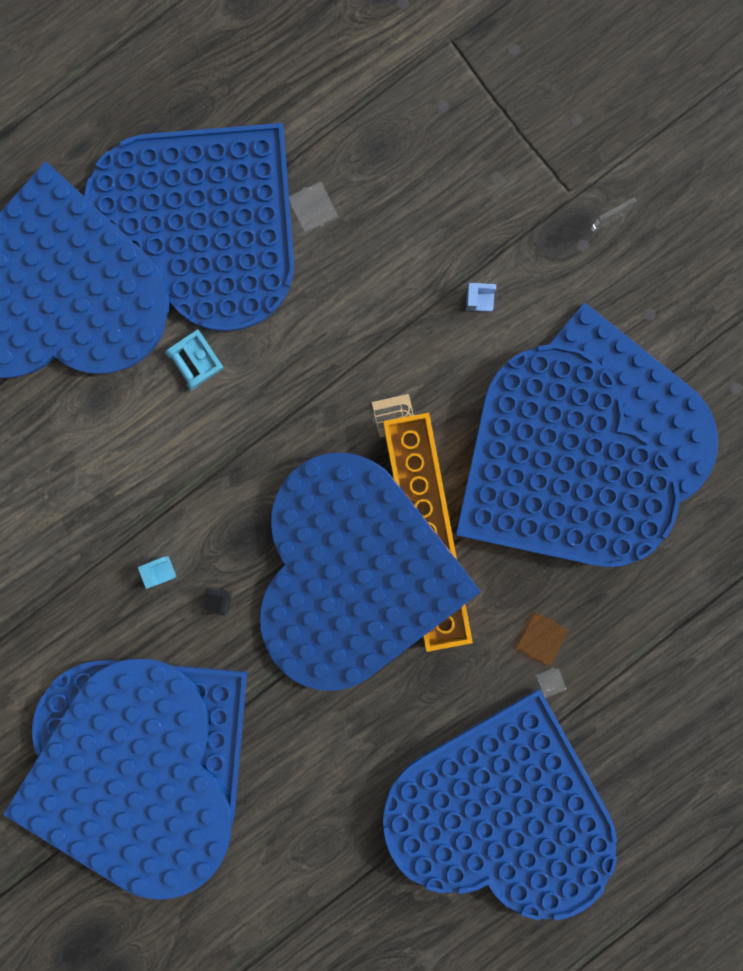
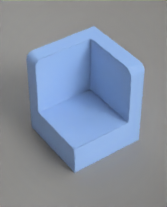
[466,283,496,312]

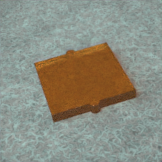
[516,612,569,666]

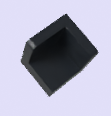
[204,587,233,616]

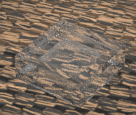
[536,667,567,698]

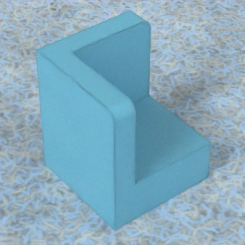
[138,556,176,589]

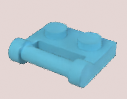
[165,330,224,391]

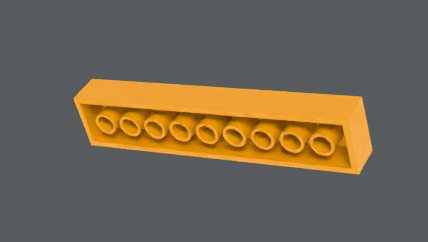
[383,413,473,652]

